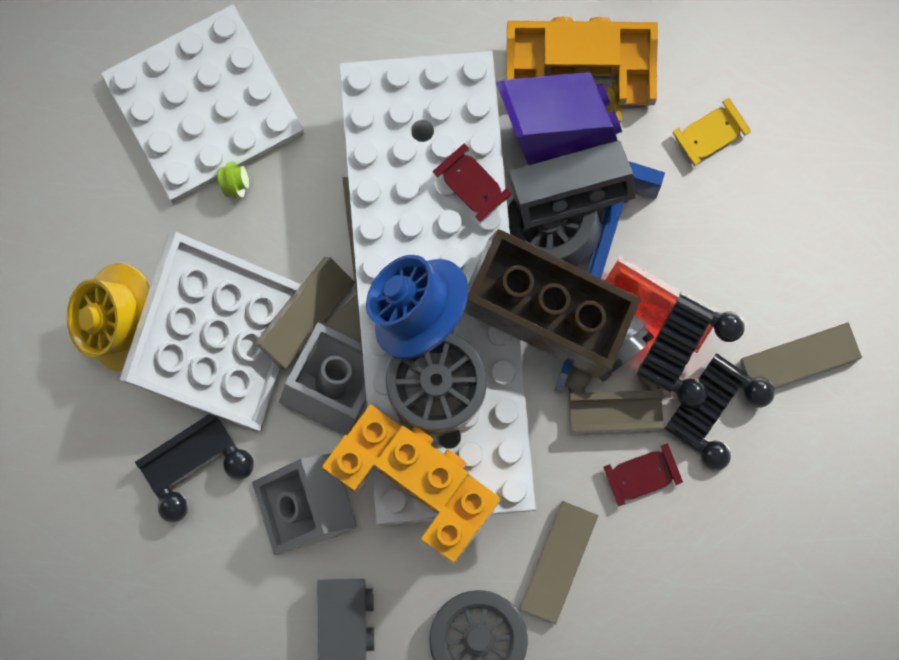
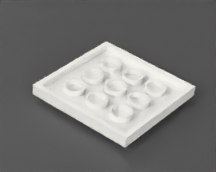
[101,4,304,204]
[119,231,302,431]

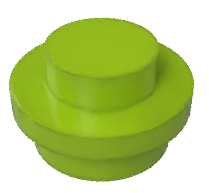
[218,161,249,199]

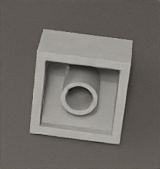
[279,322,366,435]
[252,453,357,555]

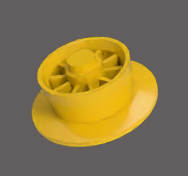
[67,263,151,371]

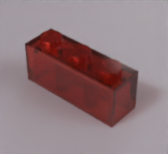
[605,255,713,353]

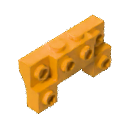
[506,16,658,105]
[322,404,502,565]

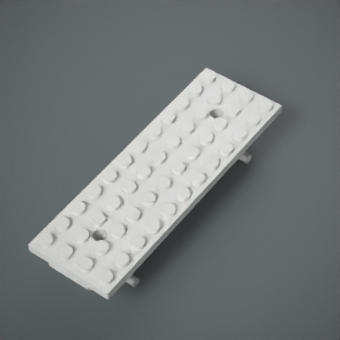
[339,50,536,525]

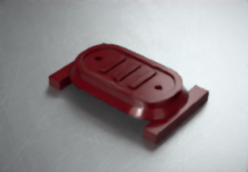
[432,143,512,223]
[603,443,683,507]

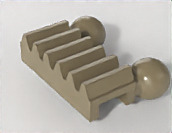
[565,361,665,435]

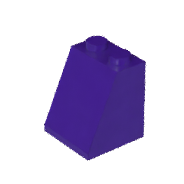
[496,72,623,165]

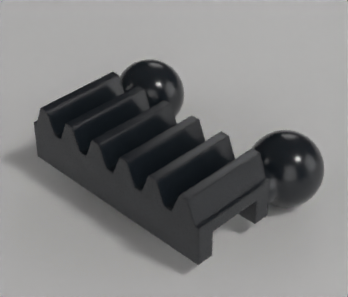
[637,291,745,409]
[664,353,775,471]
[135,414,254,523]

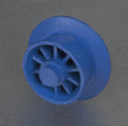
[366,255,468,359]

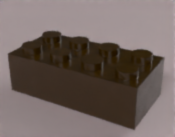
[464,229,641,378]

